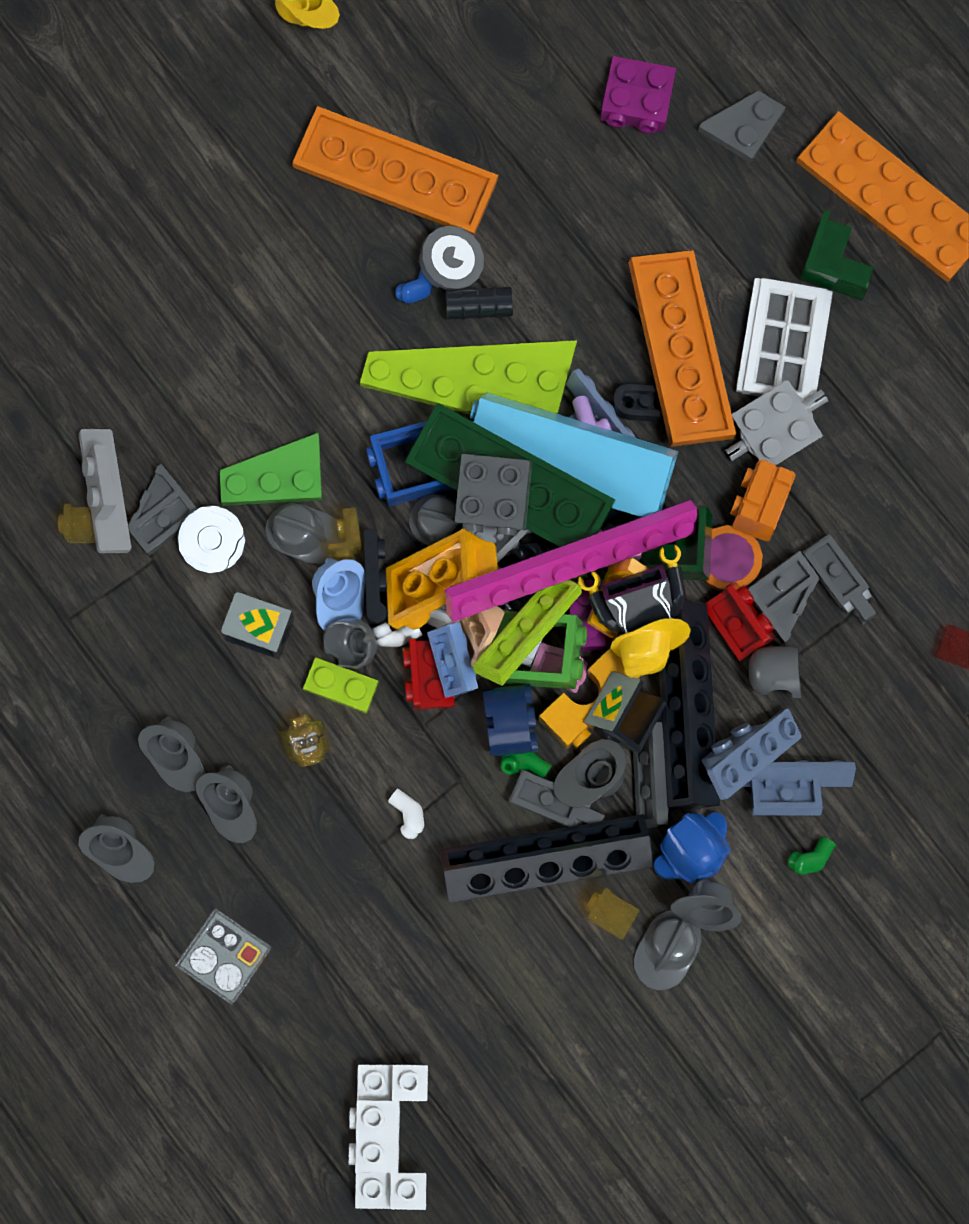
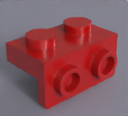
[705,583,775,661]

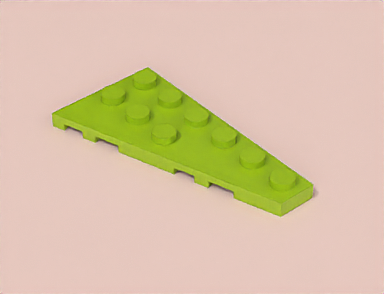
[360,340,577,415]

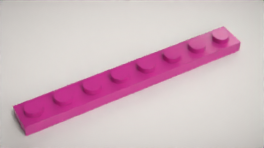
[445,500,697,622]

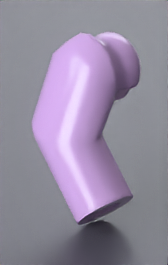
[572,396,612,431]

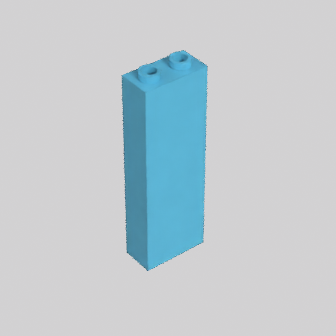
[470,393,679,517]

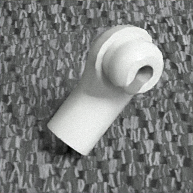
[373,623,422,647]
[388,788,425,839]

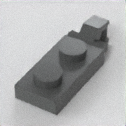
[802,534,876,624]
[509,770,605,827]

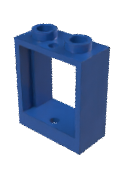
[366,421,453,507]

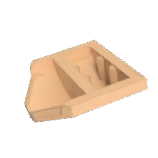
[453,606,505,666]

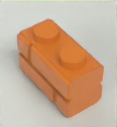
[730,459,796,542]

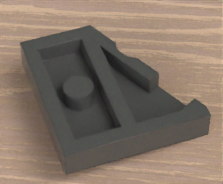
[698,91,786,163]
[128,464,197,556]
[748,551,819,643]

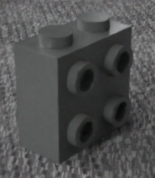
[455,454,533,536]

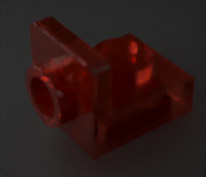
[935,624,969,670]

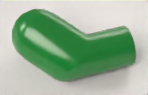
[500,753,552,778]
[787,836,836,875]

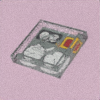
[175,908,272,1005]

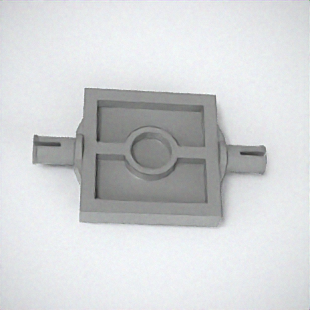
[725,380,828,465]

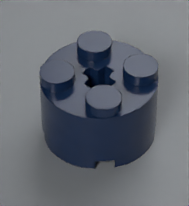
[483,684,538,757]

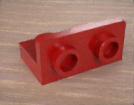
[403,638,455,710]

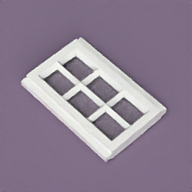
[736,278,833,403]

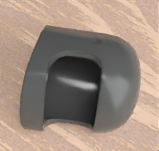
[748,646,802,698]

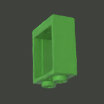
[493,611,587,689]

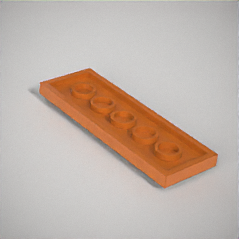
[292,106,498,236]
[796,111,969,283]
[628,250,736,447]

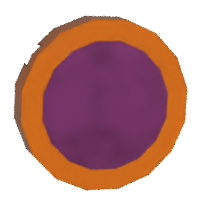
[703,525,763,592]

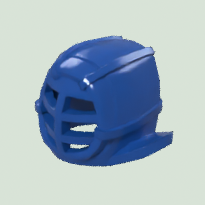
[654,812,730,883]

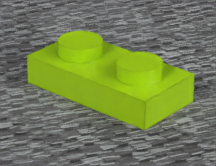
[303,657,379,714]

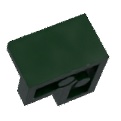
[800,209,874,301]
[642,506,713,580]

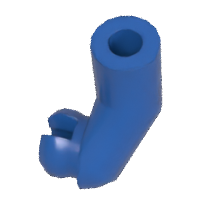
[395,270,433,304]

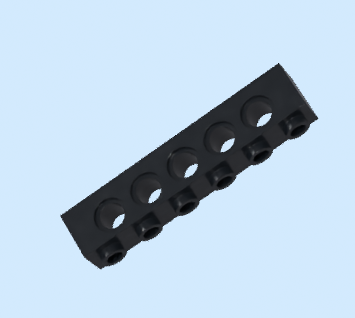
[659,600,720,810]
[440,814,653,903]

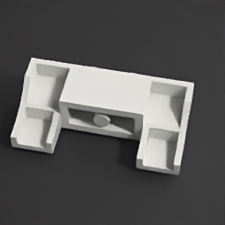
[349,1065,428,1210]

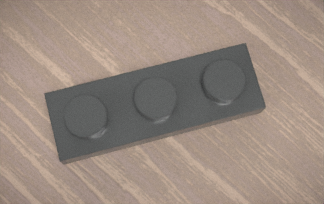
[633,722,669,828]

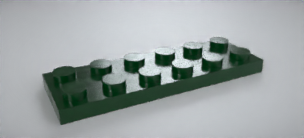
[405,403,616,547]

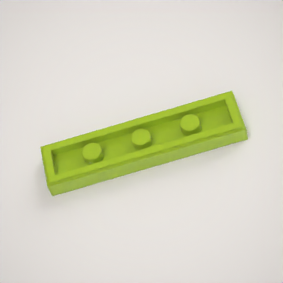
[473,580,582,686]

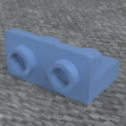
[427,622,478,698]

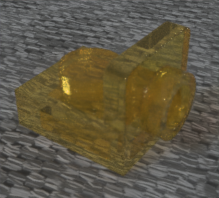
[58,504,96,543]
[325,507,362,561]
[585,888,640,941]

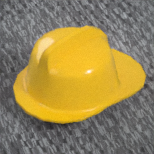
[275,0,340,29]
[611,618,691,678]

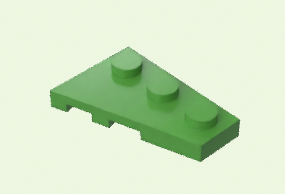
[220,433,322,506]

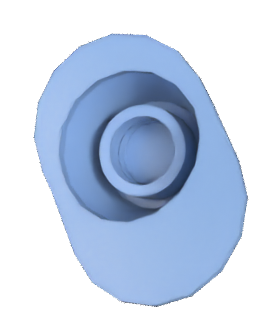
[312,558,365,631]

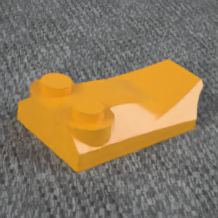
[386,528,498,630]

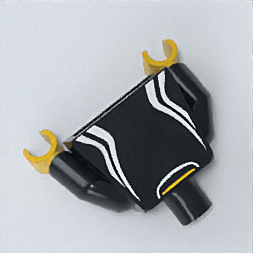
[578,545,686,635]

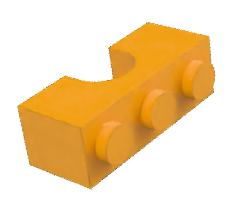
[538,648,640,750]

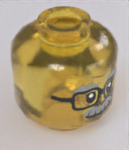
[281,715,330,767]

